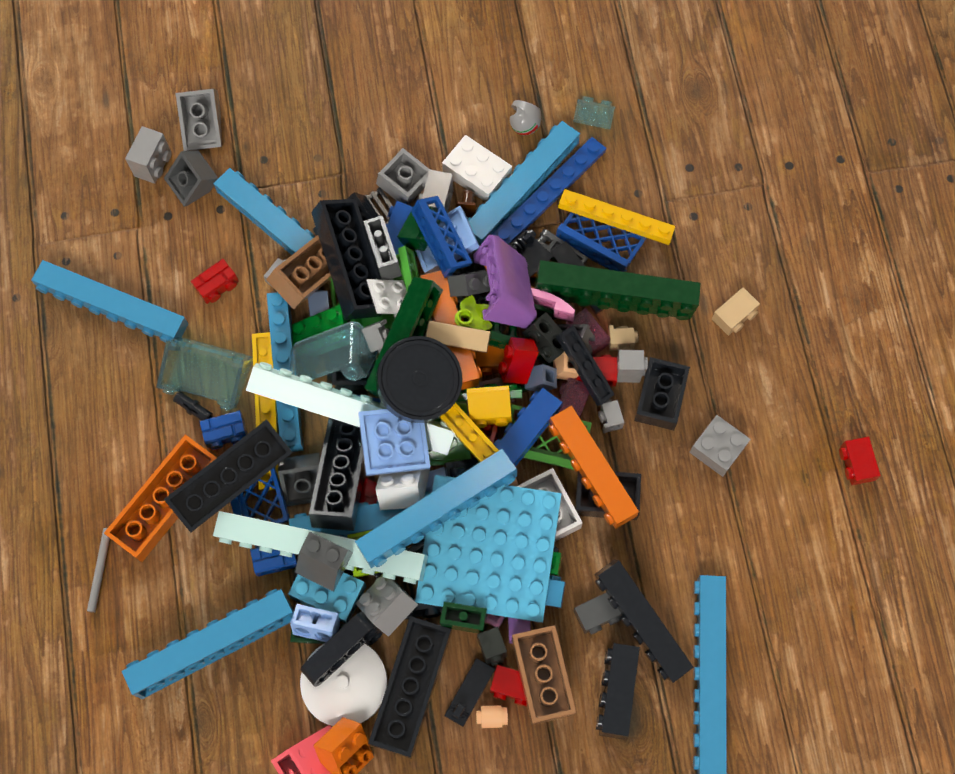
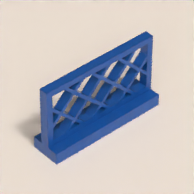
[556,212,646,272]
[230,467,290,524]

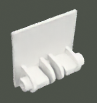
[367,279,407,318]

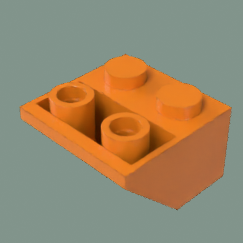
[313,717,374,774]

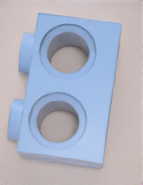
[290,604,340,642]

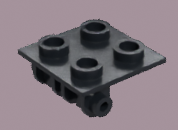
[509,230,554,278]

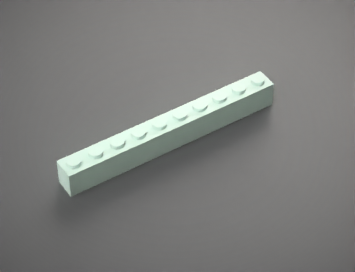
[246,362,454,455]
[213,511,428,584]

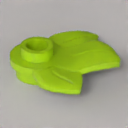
[455,295,493,331]

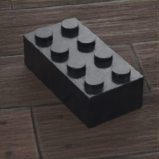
[595,643,640,740]

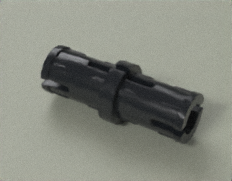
[173,391,213,421]

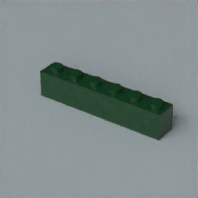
[365,277,443,397]

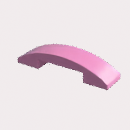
[531,288,575,322]

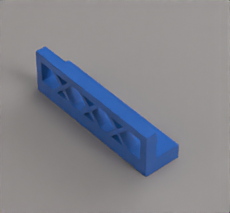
[411,196,472,278]

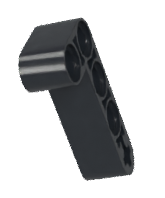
[300,612,383,687]

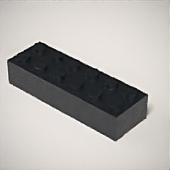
[311,199,382,320]
[309,417,365,531]
[164,419,293,533]
[368,616,452,759]

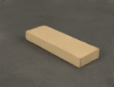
[426,321,491,353]

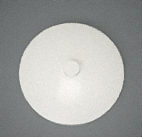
[300,644,387,726]

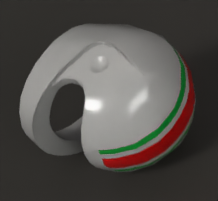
[510,100,541,136]

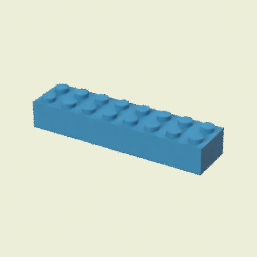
[122,589,294,699]

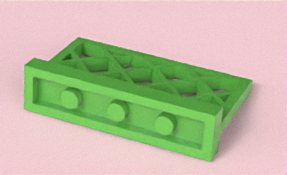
[504,404,592,470]

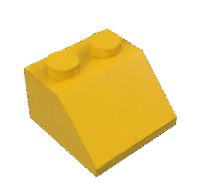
[467,386,512,428]

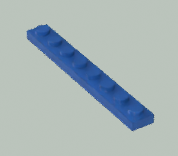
[491,137,606,245]

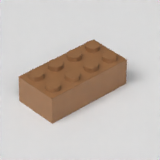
[266,235,331,309]
[511,625,576,725]

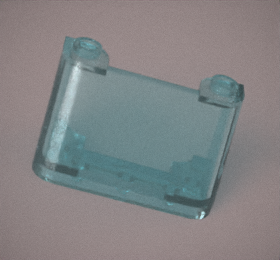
[290,321,378,381]
[156,337,253,410]

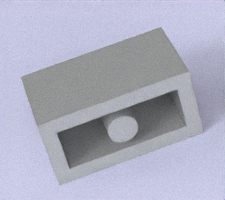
[617,350,648,383]

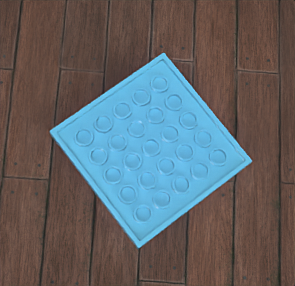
[415,475,562,623]

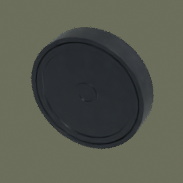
[376,336,462,423]

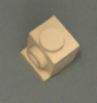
[608,325,638,351]

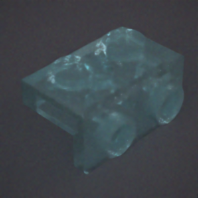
[573,96,616,129]

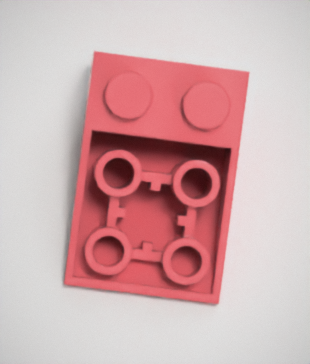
[271,725,332,774]

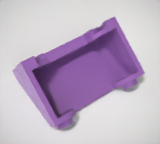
[473,235,537,329]

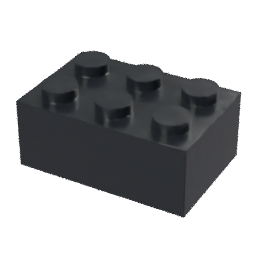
[634,357,690,431]
[575,471,641,520]

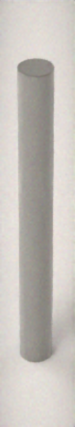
[87,528,110,612]

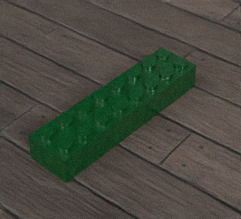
[534,260,701,320]

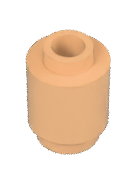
[476,705,508,728]

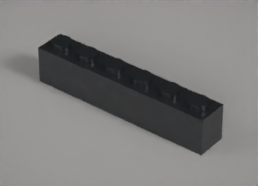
[594,559,694,683]

